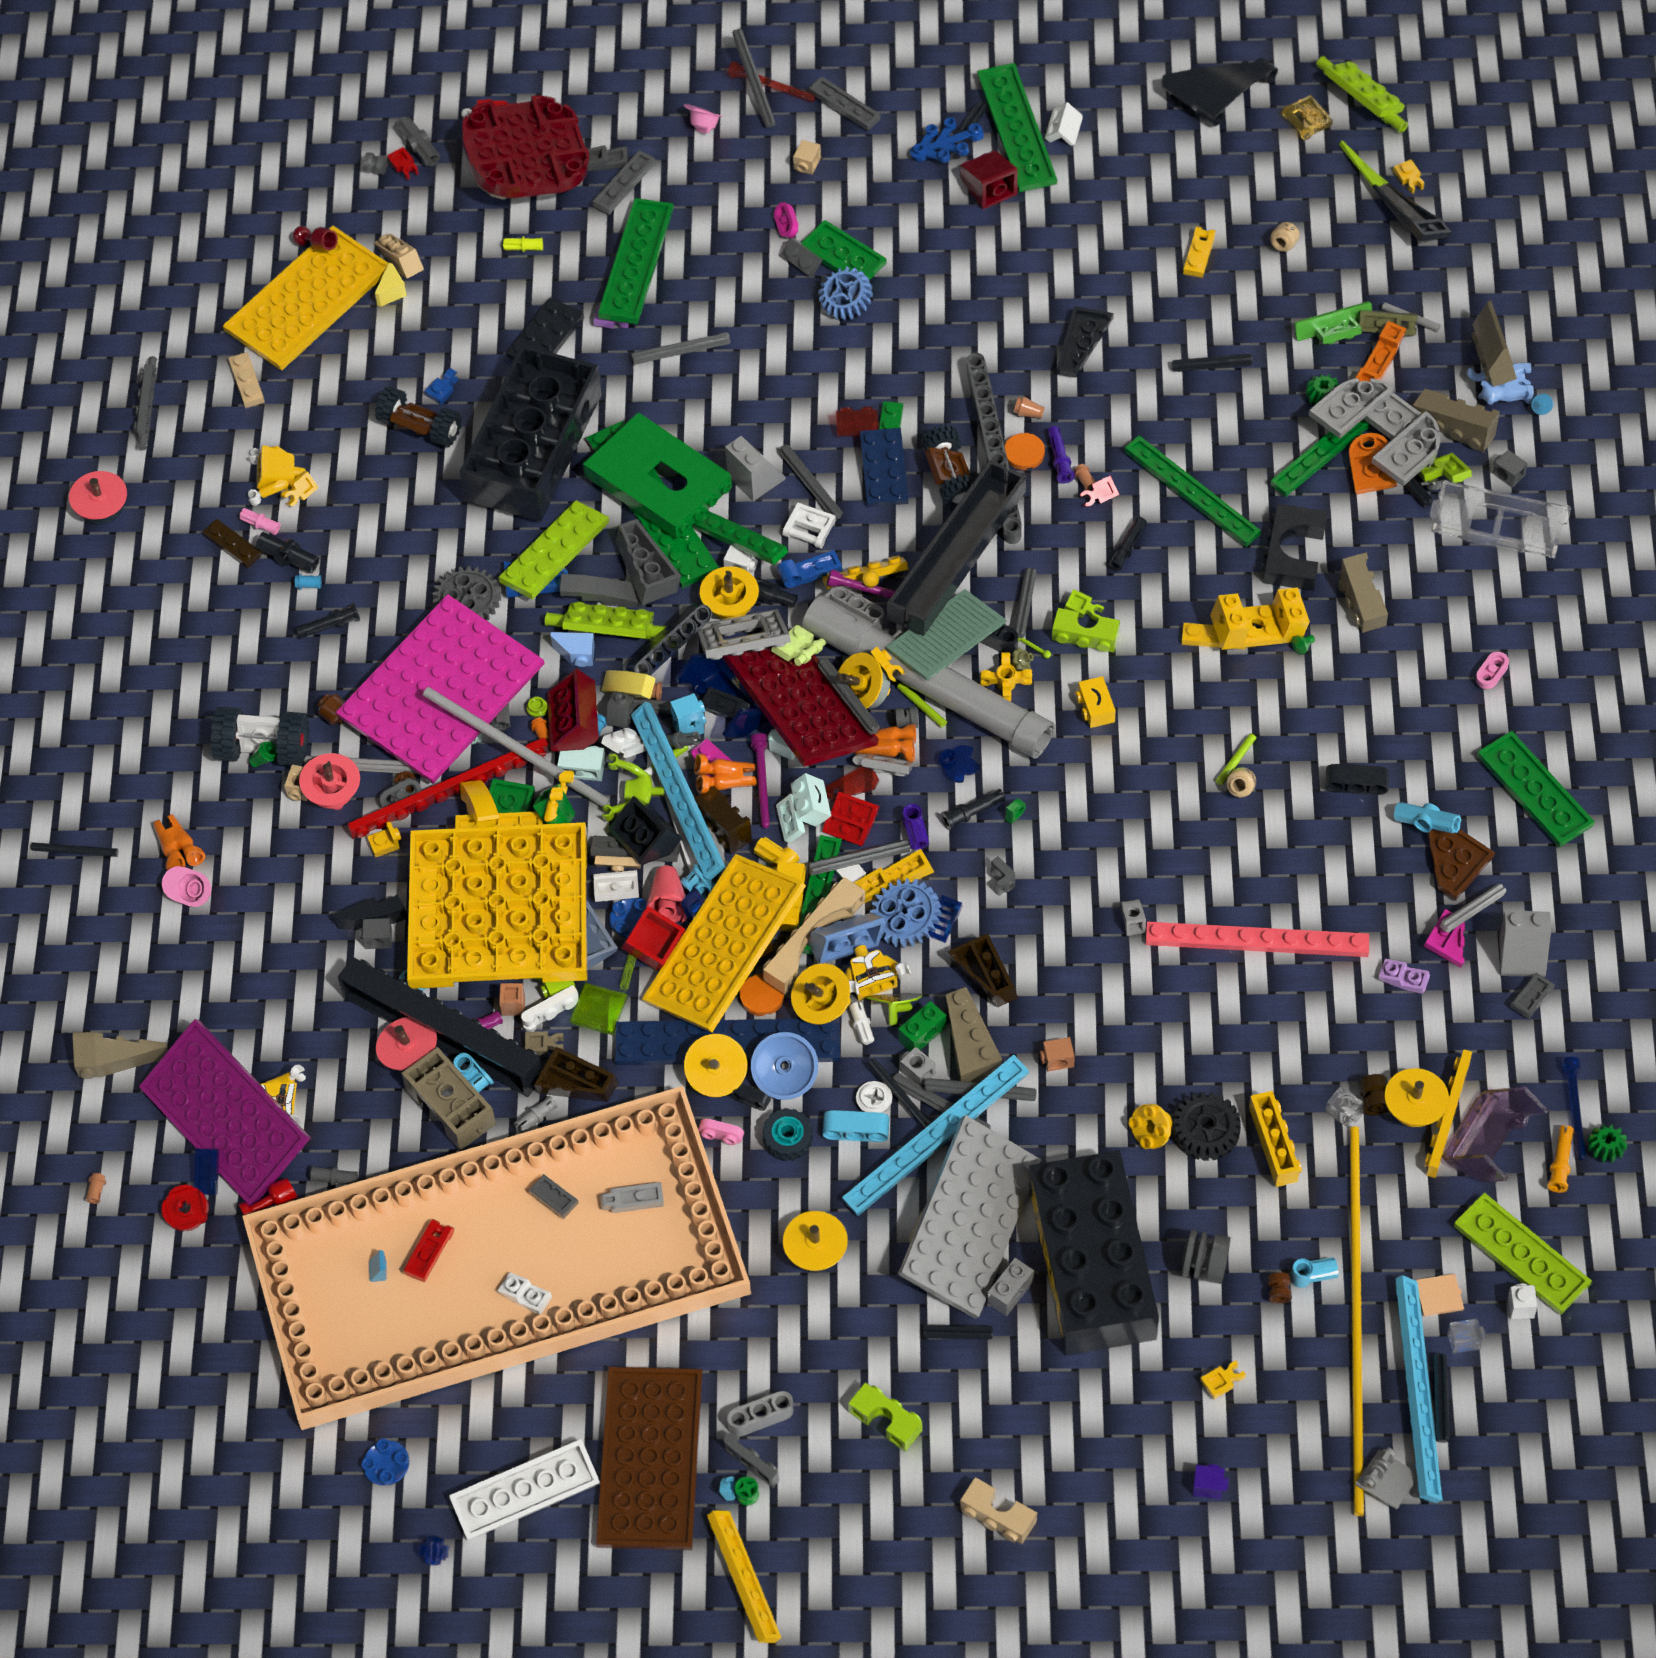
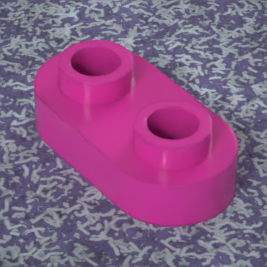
[774,202,799,239]

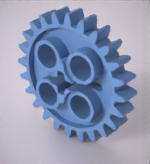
[870,878,942,948]

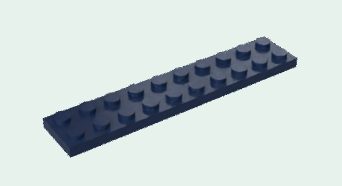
[615,1018,840,1065]

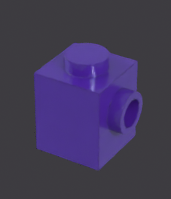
[1193,1464,1229,1500]

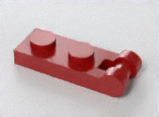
[403,1219,454,1283]

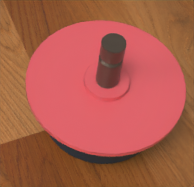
[69,471,127,525]
[376,1017,437,1074]

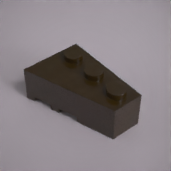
[694,786,752,855]

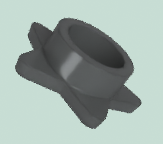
[1421,478,1448,490]

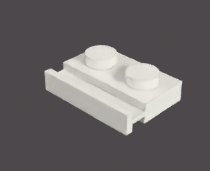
[601,728,647,758]
[593,870,639,902]

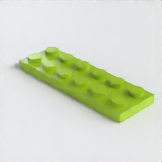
[499,500,609,600]
[1453,1193,1592,1315]

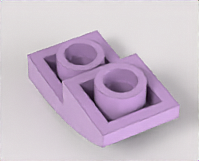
[1379,959,1430,994]

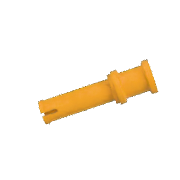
[1547,1125,1574,1193]

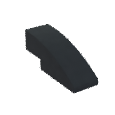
[334,894,407,930]

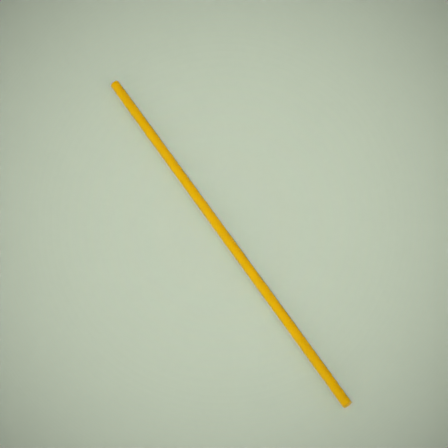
[1350,1126,1364,1516]

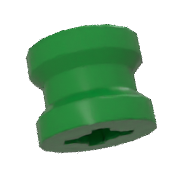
[735,1476,759,1506]

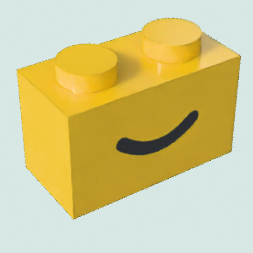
[1075,676,1116,728]

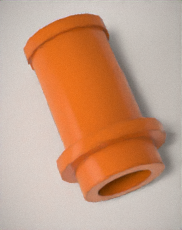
[531,717,550,744]

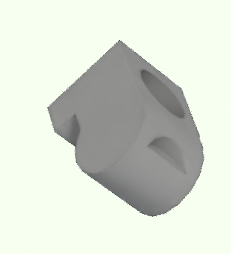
[1121,899,1146,936]

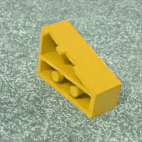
[774,861,806,932]

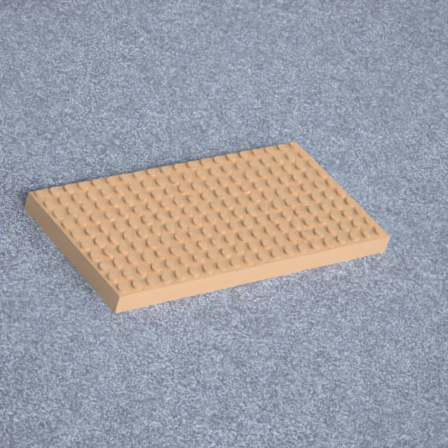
[243,1086,751,1430]

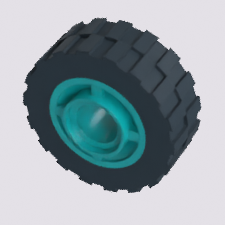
[763,1108,813,1161]

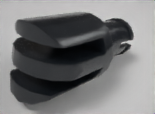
[756,578,798,608]

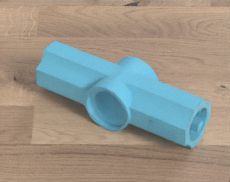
[1393,802,1461,833]

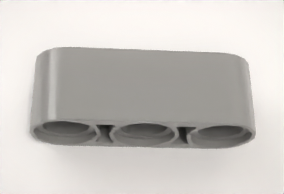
[727,1391,793,1437]

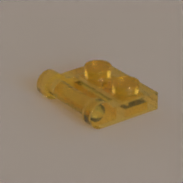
[1281,95,1333,141]

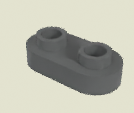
[380,778,421,808]

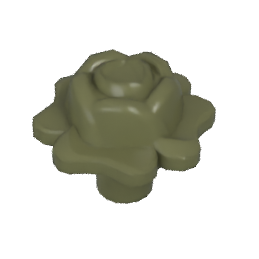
[1012,647,1034,671]

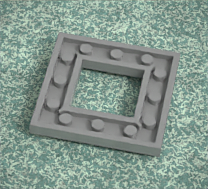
[697,609,791,660]

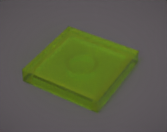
[570,983,628,1035]

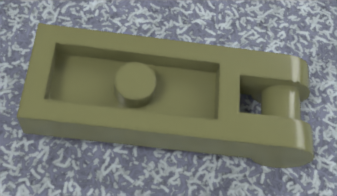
[1359,310,1418,336]

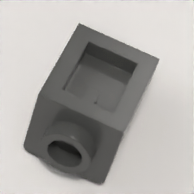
[991,856,1015,896]

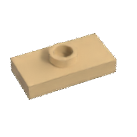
[595,856,641,872]

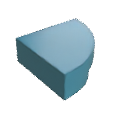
[720,1476,736,1501]

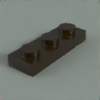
[203,519,262,569]

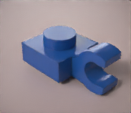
[425,368,458,405]

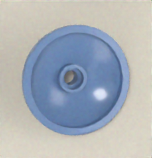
[751,1032,818,1100]

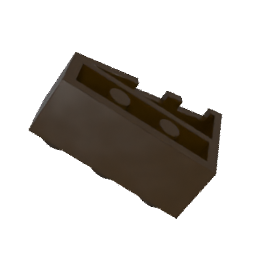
[948,933,1018,1007]
[534,1047,619,1102]

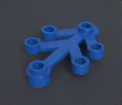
[910,117,984,163]

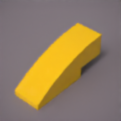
[460,780,499,821]

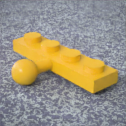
[822,556,908,589]

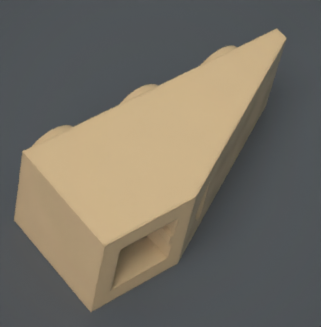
[374,233,424,279]

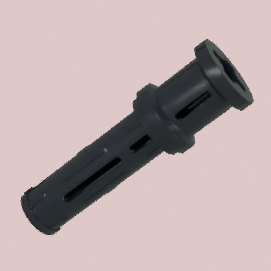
[295,603,360,639]
[941,788,1005,830]

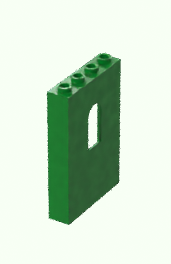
[583,412,732,539]

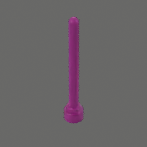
[827,569,896,598]
[751,733,770,828]

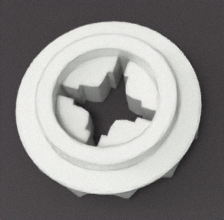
[856,1081,892,1113]

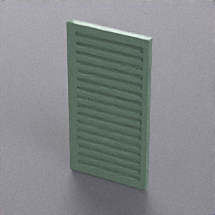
[886,589,1006,681]

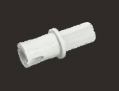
[849,1002,874,1045]

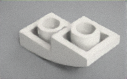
[498,1272,552,1315]

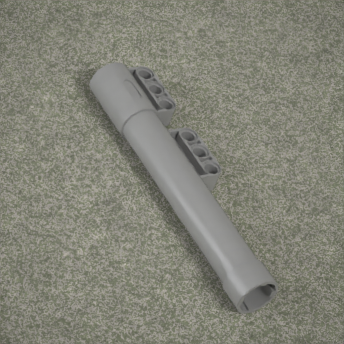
[802,586,1055,759]

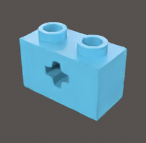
[670,693,706,734]

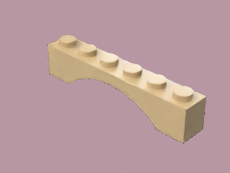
[763,877,865,994]

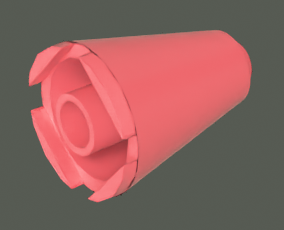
[646,865,690,923]

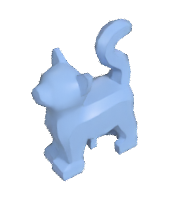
[1467,363,1534,405]

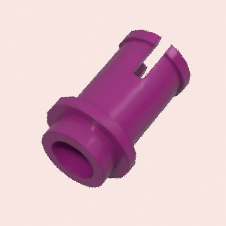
[476,1010,503,1029]

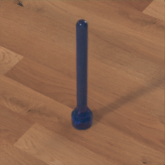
[1561,1057,1586,1160]

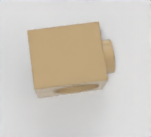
[793,140,821,175]
[284,765,308,801]

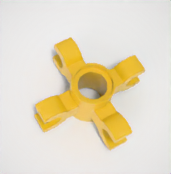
[981,652,1032,701]

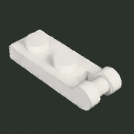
[521,985,579,1032]

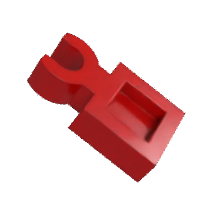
[387,147,419,180]

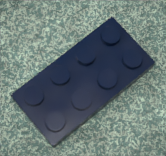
[860,428,909,507]

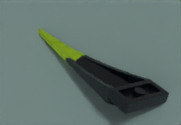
[1339,140,1451,241]

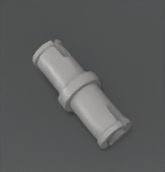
[514,1096,558,1133]

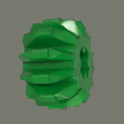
[1306,373,1340,404]
[1588,1123,1627,1163]

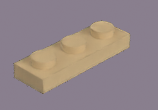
[228,352,265,408]

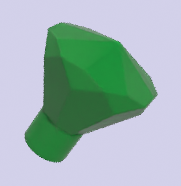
[1291,635,1315,655]

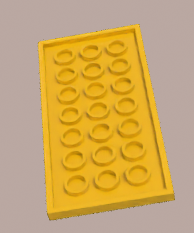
[223,226,388,371]
[642,854,806,1033]

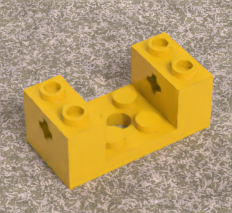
[1210,587,1310,650]

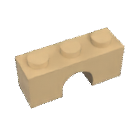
[960,1477,1037,1544]

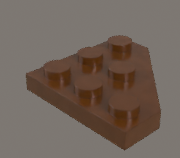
[1428,829,1495,901]

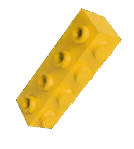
[1249,1090,1302,1187]

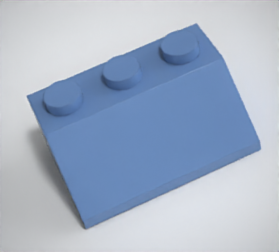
[808,913,886,964]

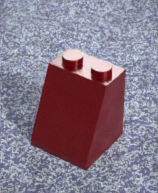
[960,150,1018,210]

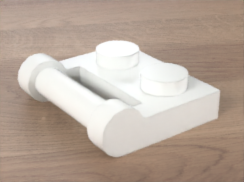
[783,503,836,549]

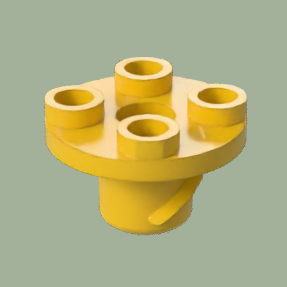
[1129,1103,1173,1149]

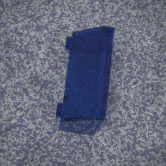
[674,654,769,737]

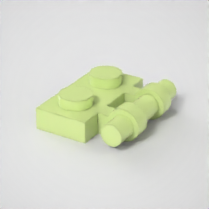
[771,625,826,666]

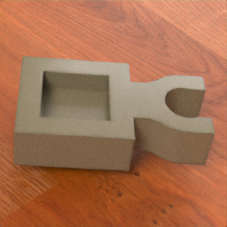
[525,1031,564,1055]

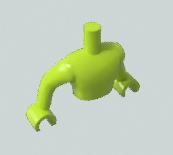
[602,754,666,821]

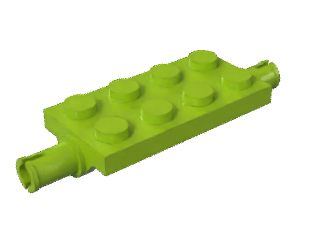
[1316,56,1408,133]
[545,602,671,640]

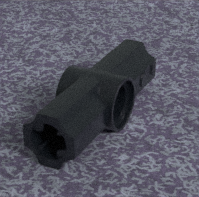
[256,532,320,573]

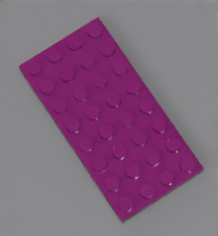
[139,1019,311,1206]

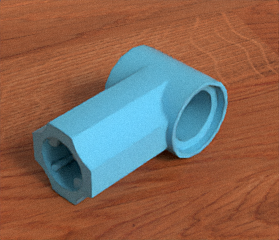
[1290,1257,1339,1288]

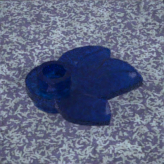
[938,745,980,783]

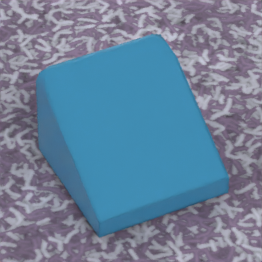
[369,1250,387,1282]

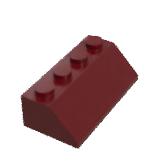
[547,668,599,751]

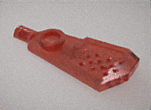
[825,766,879,801]

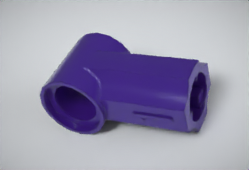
[902,804,929,850]

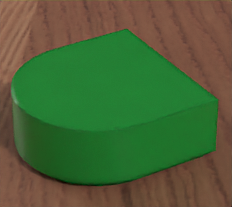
[1005,798,1026,824]

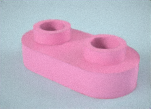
[1476,652,1509,689]
[698,1119,744,1145]

